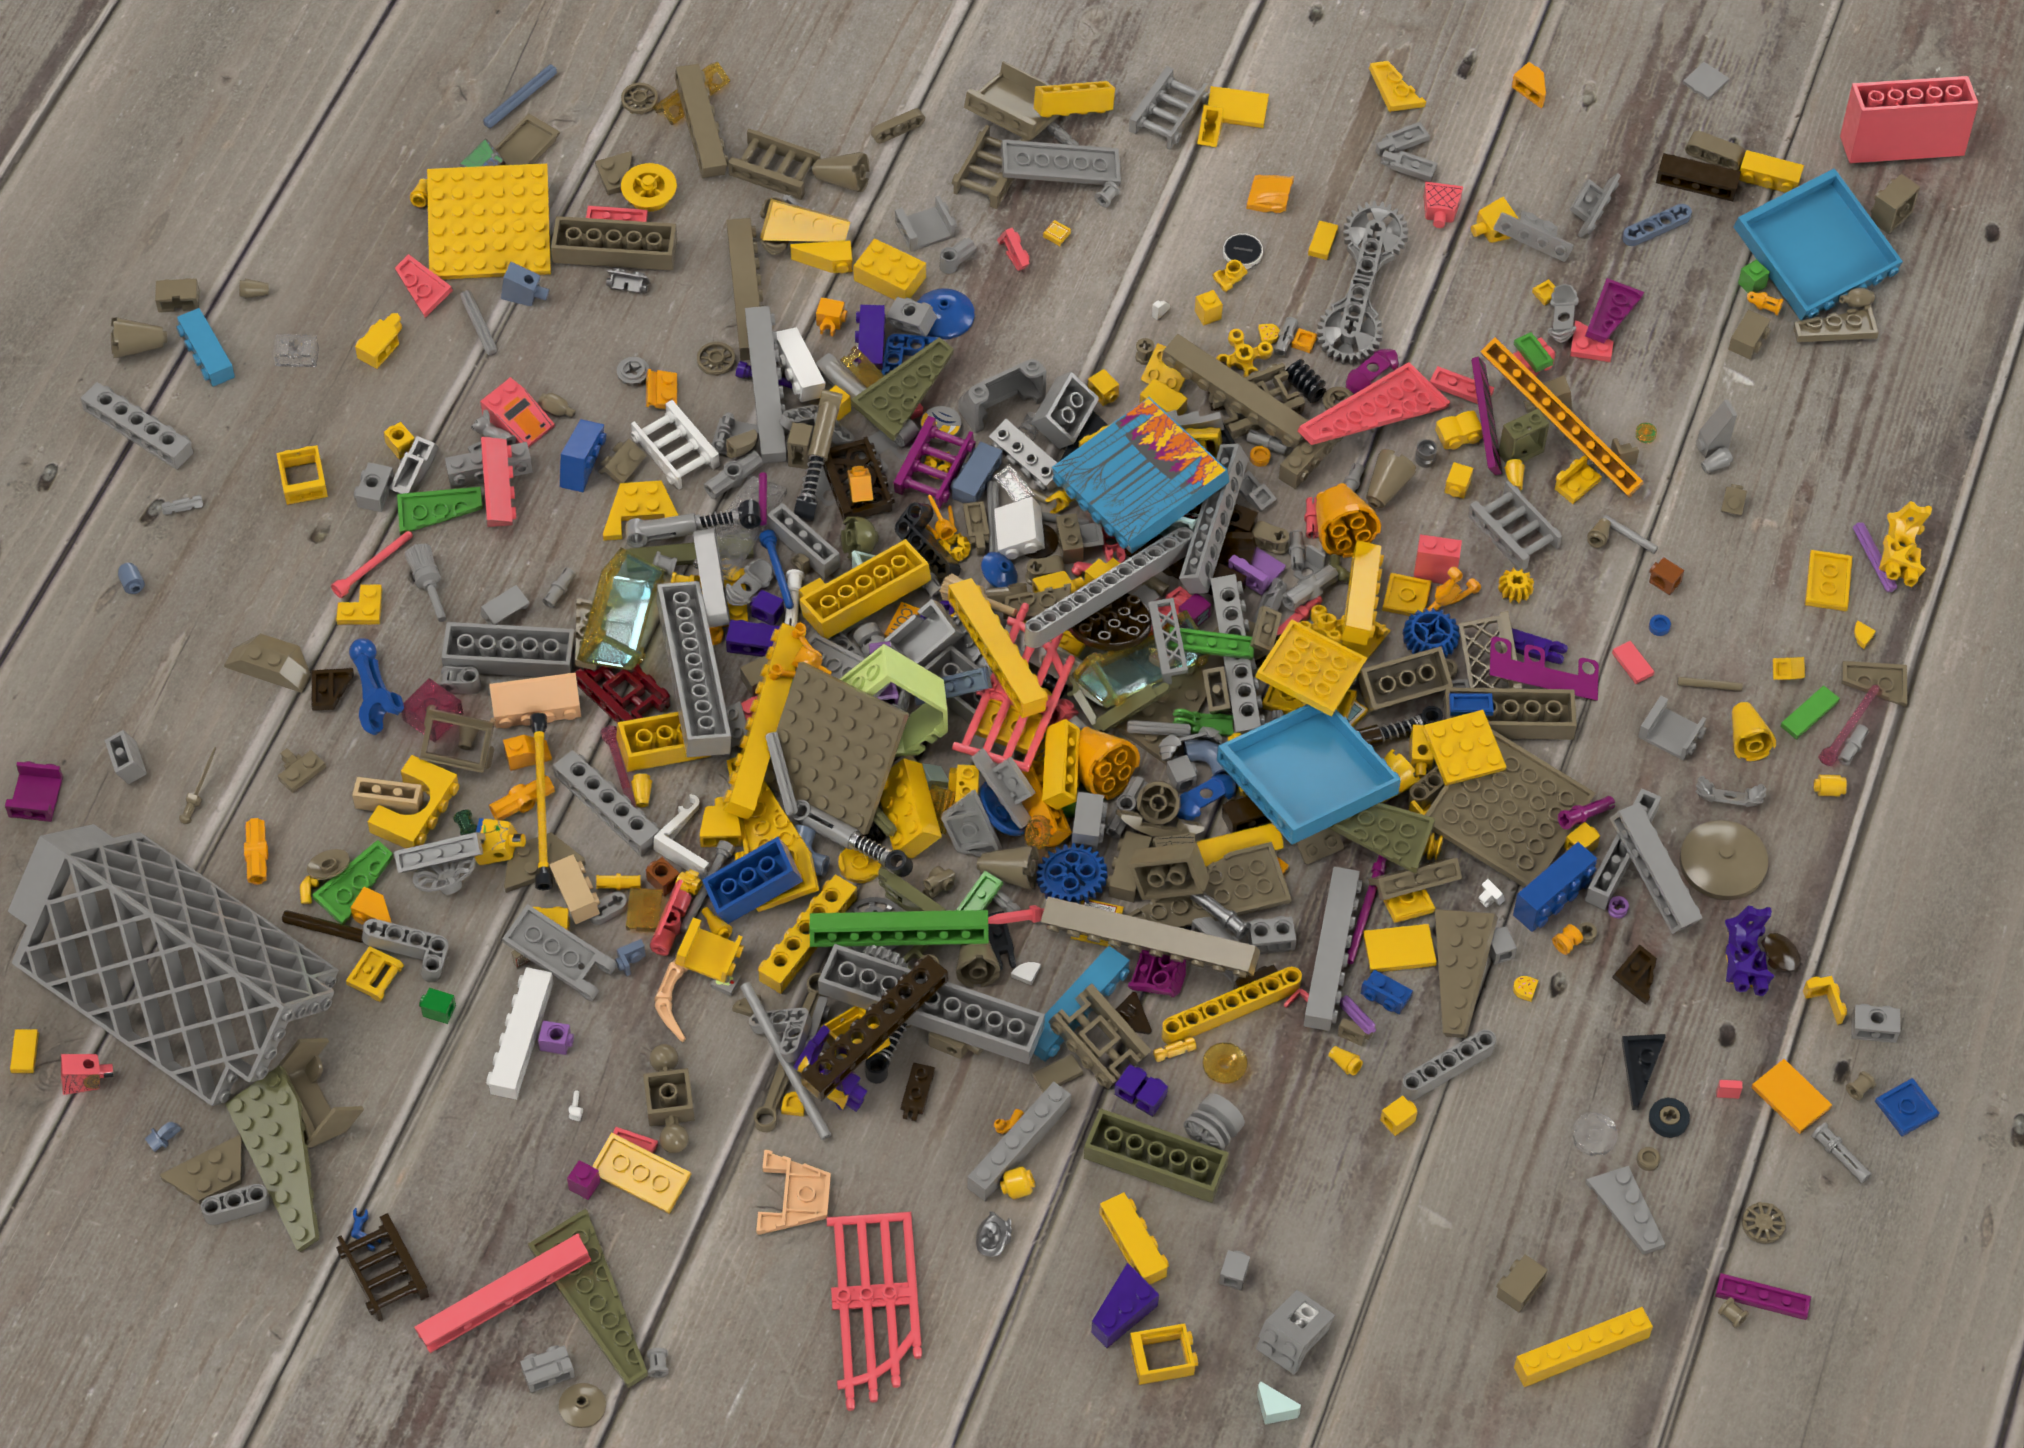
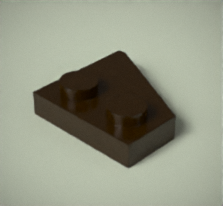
[1612,944,1657,1004]

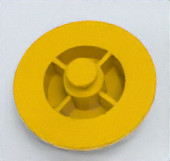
[621,163,677,212]

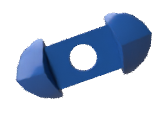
[1176,774,1237,821]

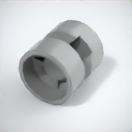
[853,622,885,658]

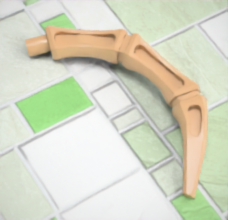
[654,958,689,1042]

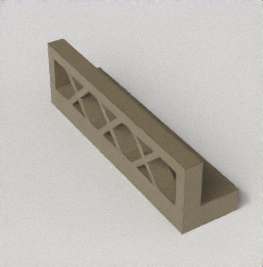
[1368,857,1462,900]

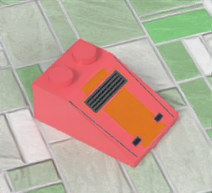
[480,377,555,448]

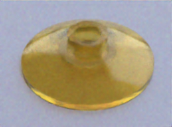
[1203,1042,1248,1084]

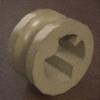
[1578,922,1597,945]

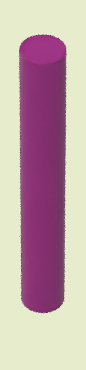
[759,472,767,526]

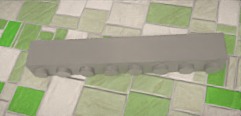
[745,306,788,463]
[1303,867,1363,1031]

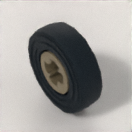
[1649,1097,1690,1138]

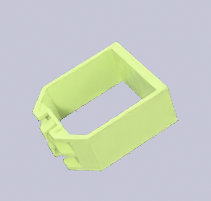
[840,644,948,757]

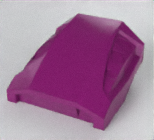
[1128,950,1186,997]

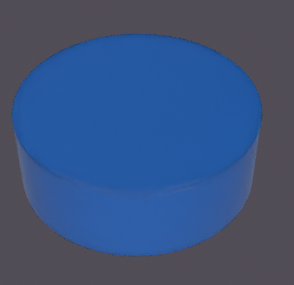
[1649,614,1671,636]

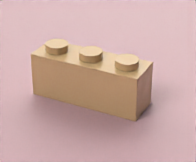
[352,777,424,815]
[549,854,601,924]

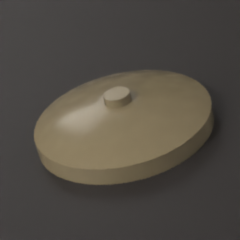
[1679,820,1768,900]

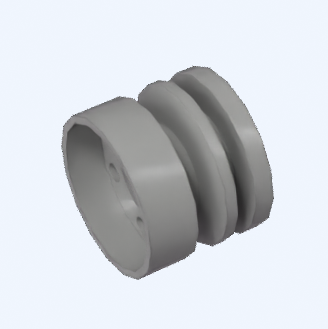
[1184,1093,1245,1150]

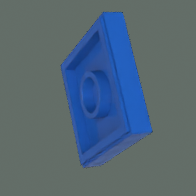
[1875,1078,1939,1137]

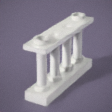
[631,400,720,490]

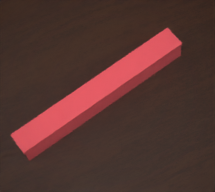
[414,1234,592,1353]

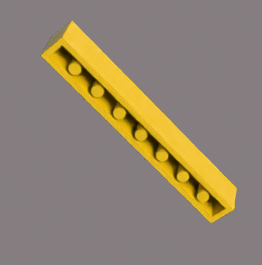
[947,578,1048,718]

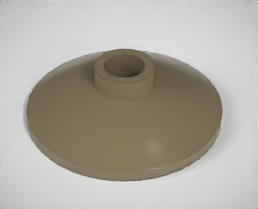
[307,849,350,880]
[559,1383,606,1428]

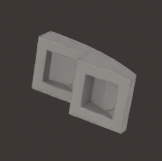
[1239,471,1277,512]

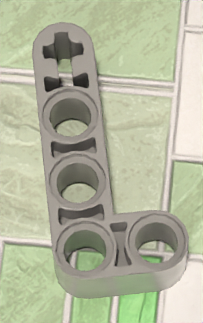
[362,919,448,982]

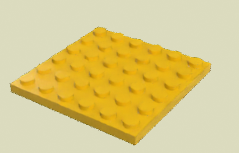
[427,163,551,280]

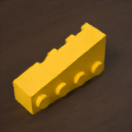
[760,199,851,242]

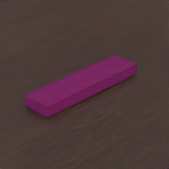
[1715,1273,1812,1320]

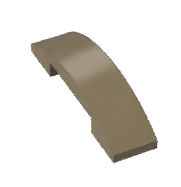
[1116,809,1204,837]

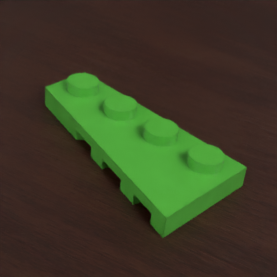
[397,487,483,535]
[312,840,393,925]

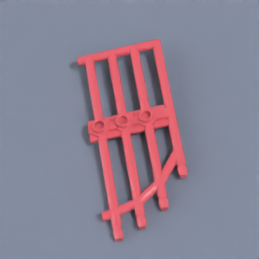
[952,603,1075,772]
[826,1212,922,1411]

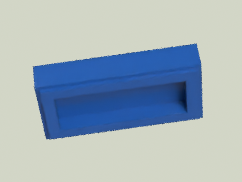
[1449,693,1494,716]

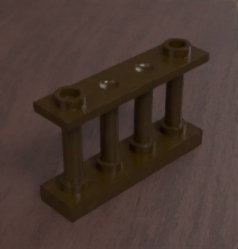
[336,1213,429,1321]

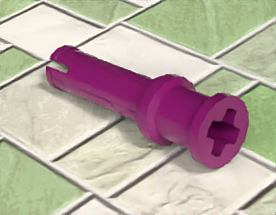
[1558,796,1615,830]

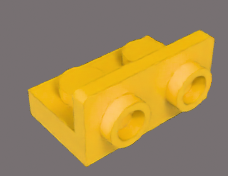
[1555,455,1602,504]

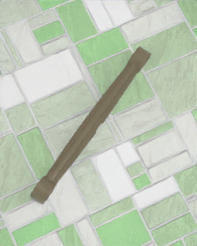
[754,973,825,1132]

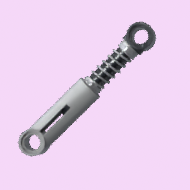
[626,499,761,548]
[791,800,913,877]

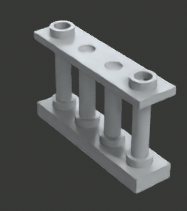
[1129,66,1209,149]
[1468,480,1562,571]

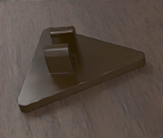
[1115,992,1152,1035]

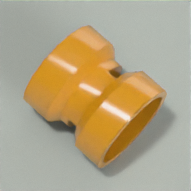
[1552,924,1583,955]

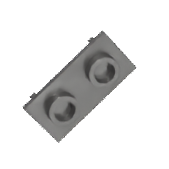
[606,268,650,294]

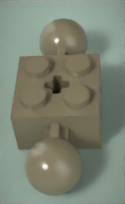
[643,1044,695,1153]

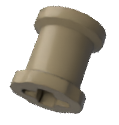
[1135,338,1154,365]
[1846,1071,1876,1101]
[1718,1297,1749,1328]

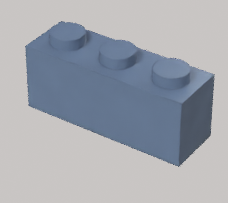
[950,441,1003,503]

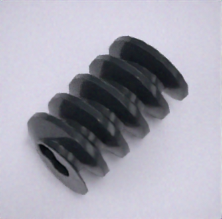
[1285,359,1326,403]

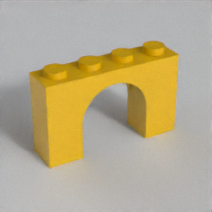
[367,755,460,848]

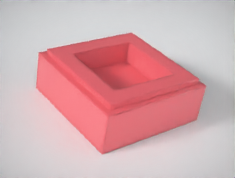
[1716,1080,1742,1099]

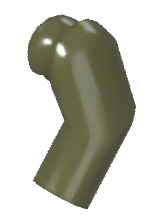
[1330,555,1350,582]

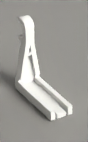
[653,794,709,880]

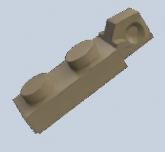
[963,501,990,555]

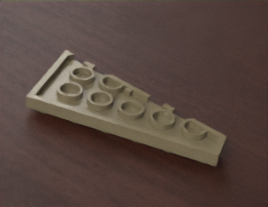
[1435,909,1498,1038]

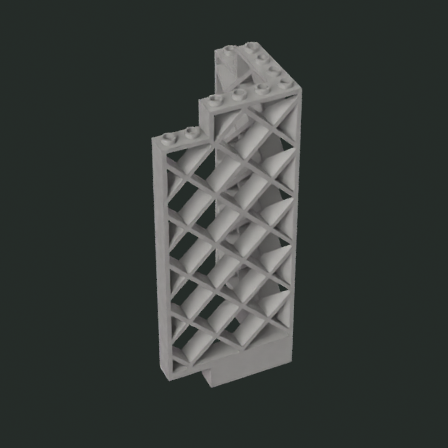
[8,824,339,1106]

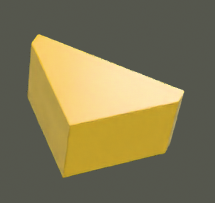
[1197,105,1223,147]

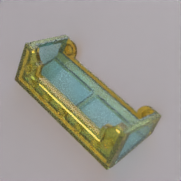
[577,547,665,670]
[1072,610,1211,708]

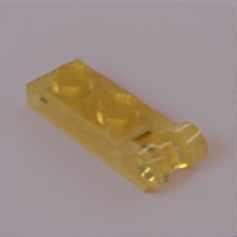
[840,346,884,388]

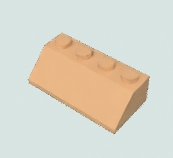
[489,673,581,728]

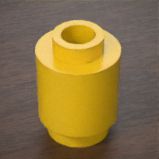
[1814,774,1847,797]

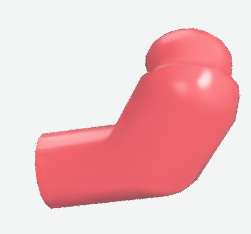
[1071,561,1092,576]

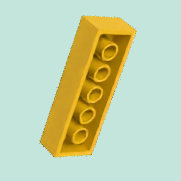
[799,539,931,639]

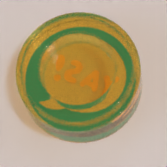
[1635,422,1657,443]

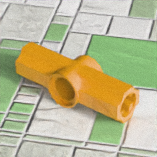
[489,775,555,821]
[244,818,269,885]

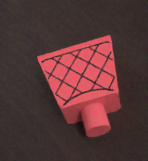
[1423,182,1463,228]

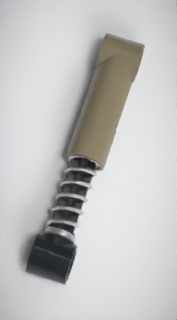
[794,389,843,521]
[865,954,940,1084]

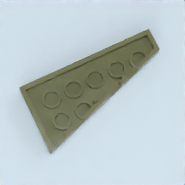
[851,337,954,441]

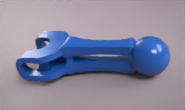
[349,638,404,735]

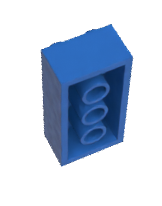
[702,837,803,924]
[1513,842,1597,932]

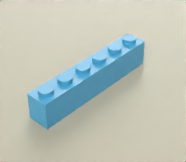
[1033,946,1130,1062]

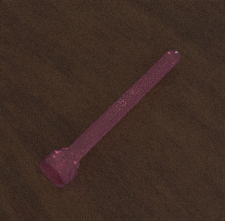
[1818,685,1880,766]
[600,726,637,809]

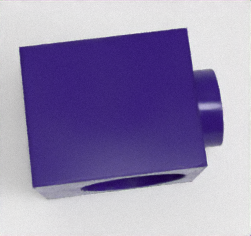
[750,590,784,626]

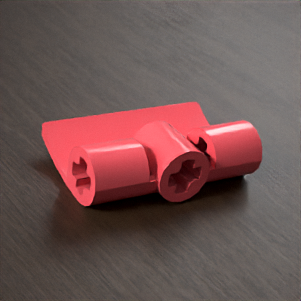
[650,879,692,956]

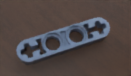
[1622,204,1692,246]

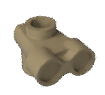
[922,866,955,899]

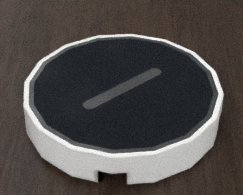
[1223,234,1263,269]

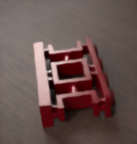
[575,644,670,724]

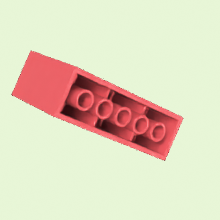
[1840,76,1978,163]

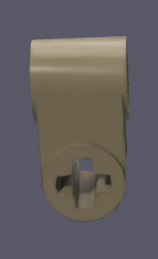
[1252,521,1289,555]
[1025,555,1066,585]

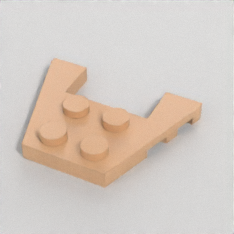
[756,1150,831,1235]

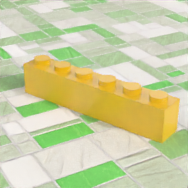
[1341,540,1384,646]
[1514,1307,1653,1387]

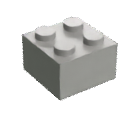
[1071,792,1107,850]

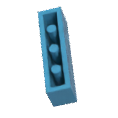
[176,308,235,387]

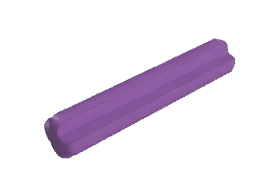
[1339,995,1376,1034]

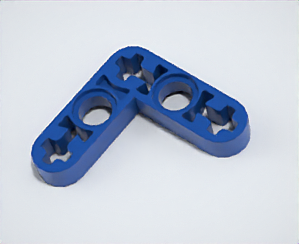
[882,334,943,377]

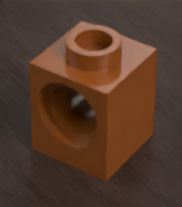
[1649,557,1684,595]
[646,857,680,897]

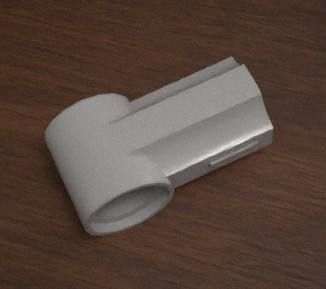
[939,238,977,274]

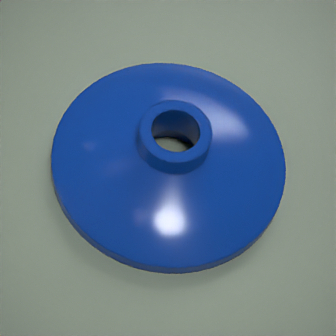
[981,552,1018,588]

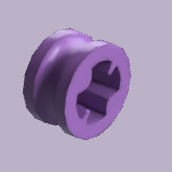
[1608,896,1629,919]

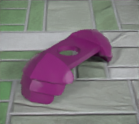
[1346,349,1399,394]

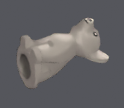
[471,410,516,445]

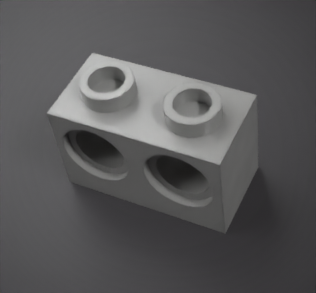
[1247,916,1296,954]

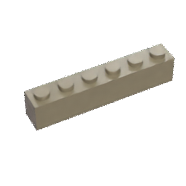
[674,64,729,178]

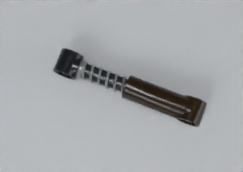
[1357,706,1443,747]

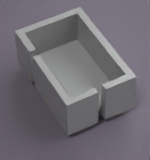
[884,599,964,667]

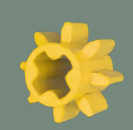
[675,869,703,896]

